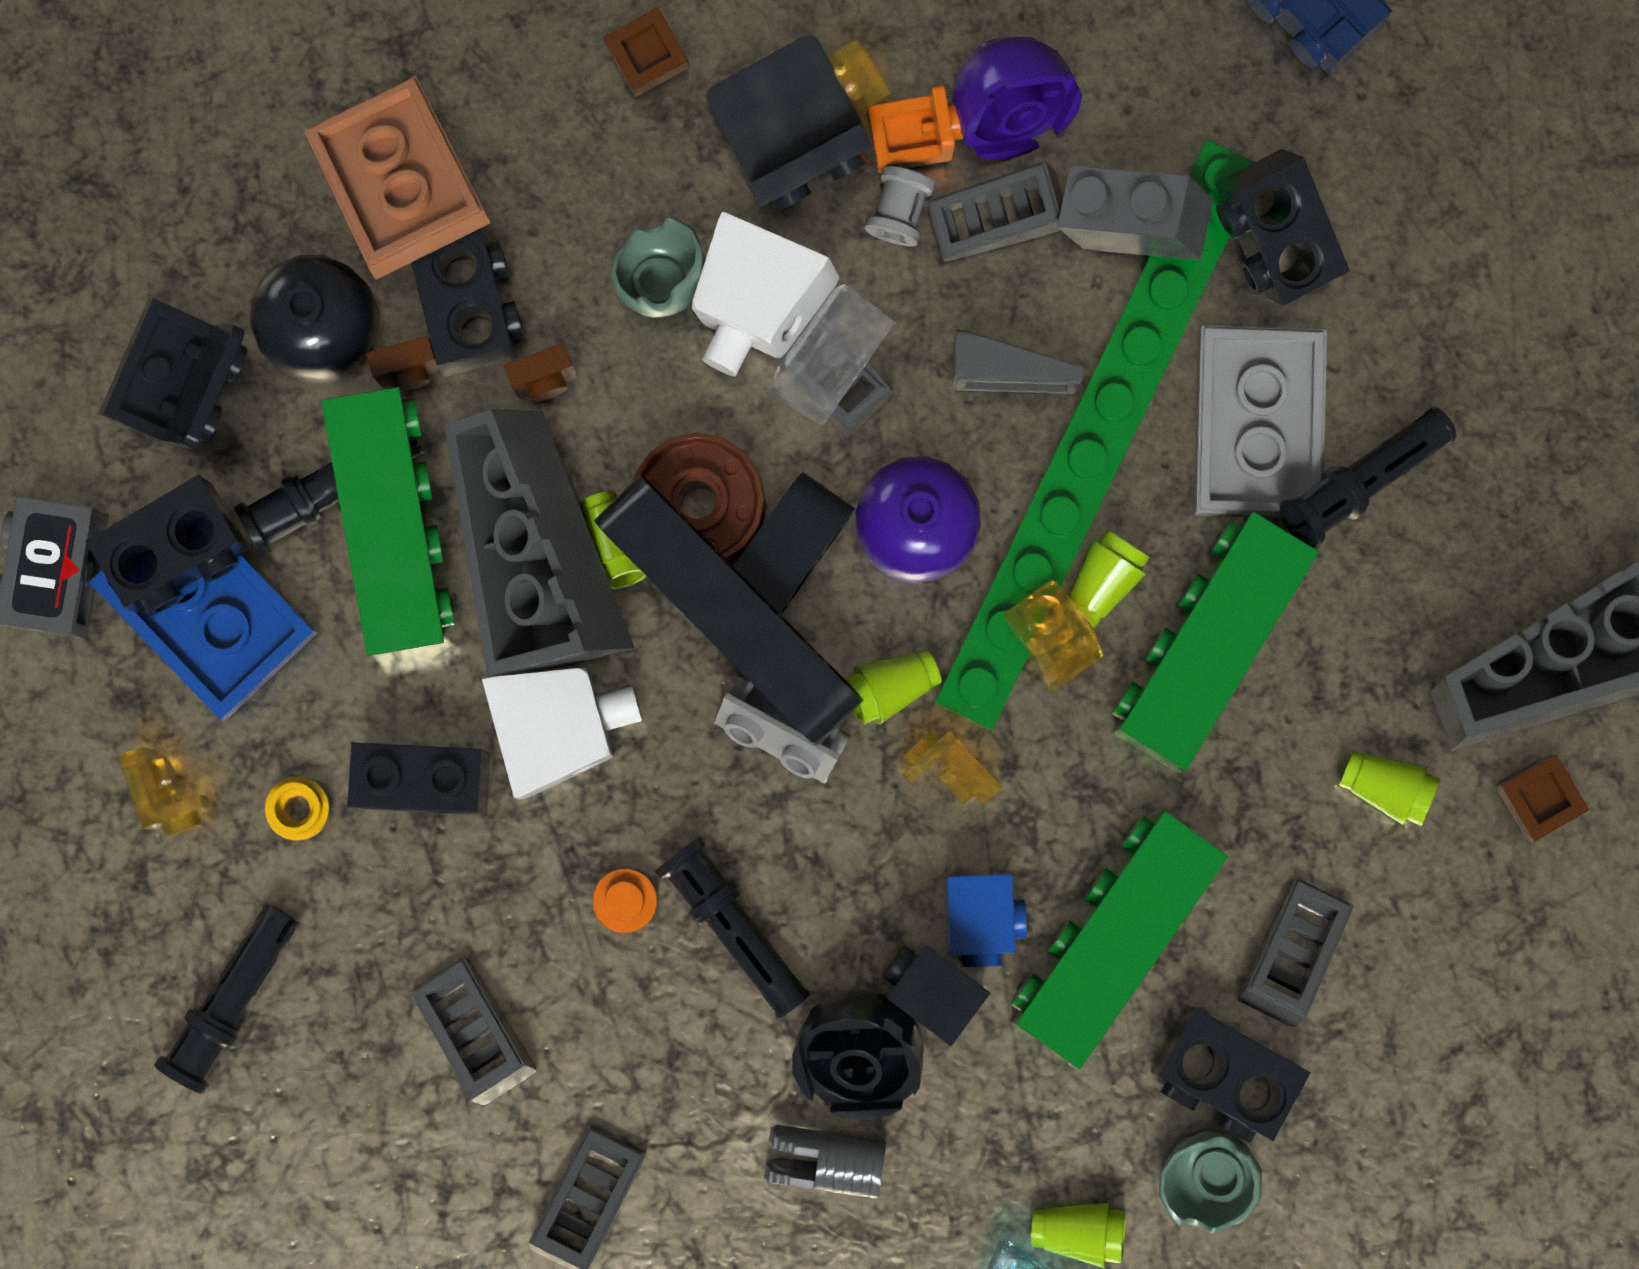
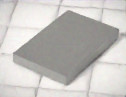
[1193,325,1327,519]

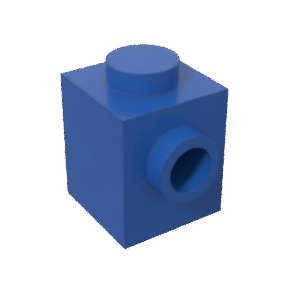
[944,874,1027,967]

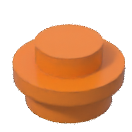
[593,869,657,933]

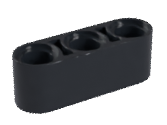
[734,472,855,615]

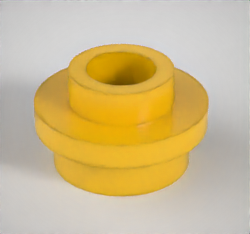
[265,776,330,841]

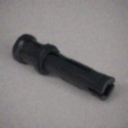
[1279,407,1457,548]
[234,437,425,555]
[655,836,810,1019]
[154,902,301,1095]

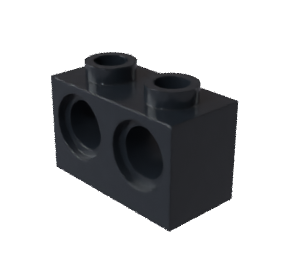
[1215,149,1350,306]
[411,228,524,377]
[85,474,250,616]
[347,742,490,816]
[882,941,990,1046]
[1151,1005,1311,1144]

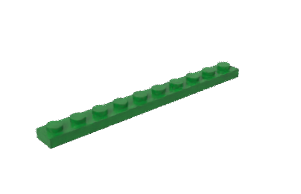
[934,139,1255,731]

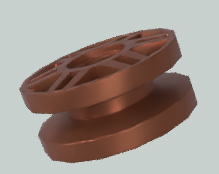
[633,433,767,564]

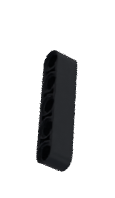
[594,474,864,746]

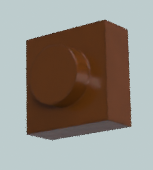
[603,7,690,97]
[366,335,441,392]
[504,342,577,402]
[1496,754,1589,842]

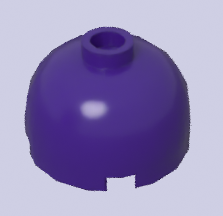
[952,37,1082,160]
[855,456,981,584]

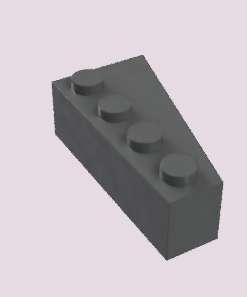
[444,409,635,676]
[1431,561,1639,751]

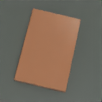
[304,76,490,280]

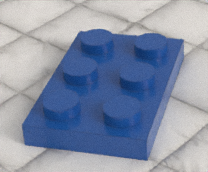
[89,518,318,721]

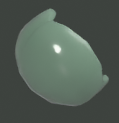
[610,217,706,318]
[1159,1131,1262,1233]

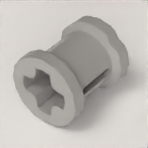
[864,166,935,247]

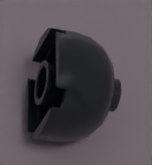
[250,255,379,383]
[792,988,924,1121]

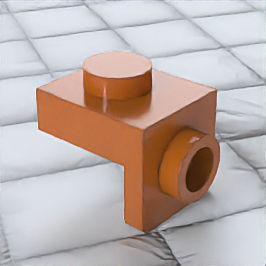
[867,85,963,173]

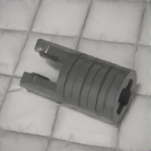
[764,1125,886,1199]

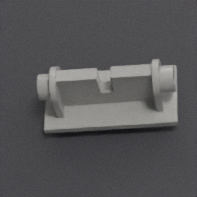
[714,675,851,784]

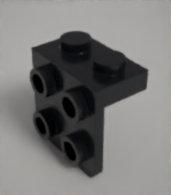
[707,35,873,211]
[98,298,247,449]

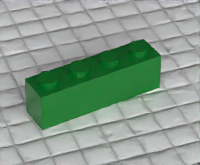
[321,387,454,656]
[1112,512,1319,773]
[1010,811,1229,1070]

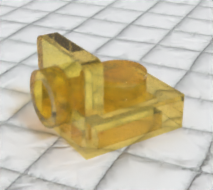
[828,37,892,113]
[1004,581,1103,693]
[901,731,1002,806]
[118,747,215,837]

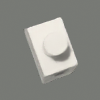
[692,211,840,376]
[482,668,643,800]

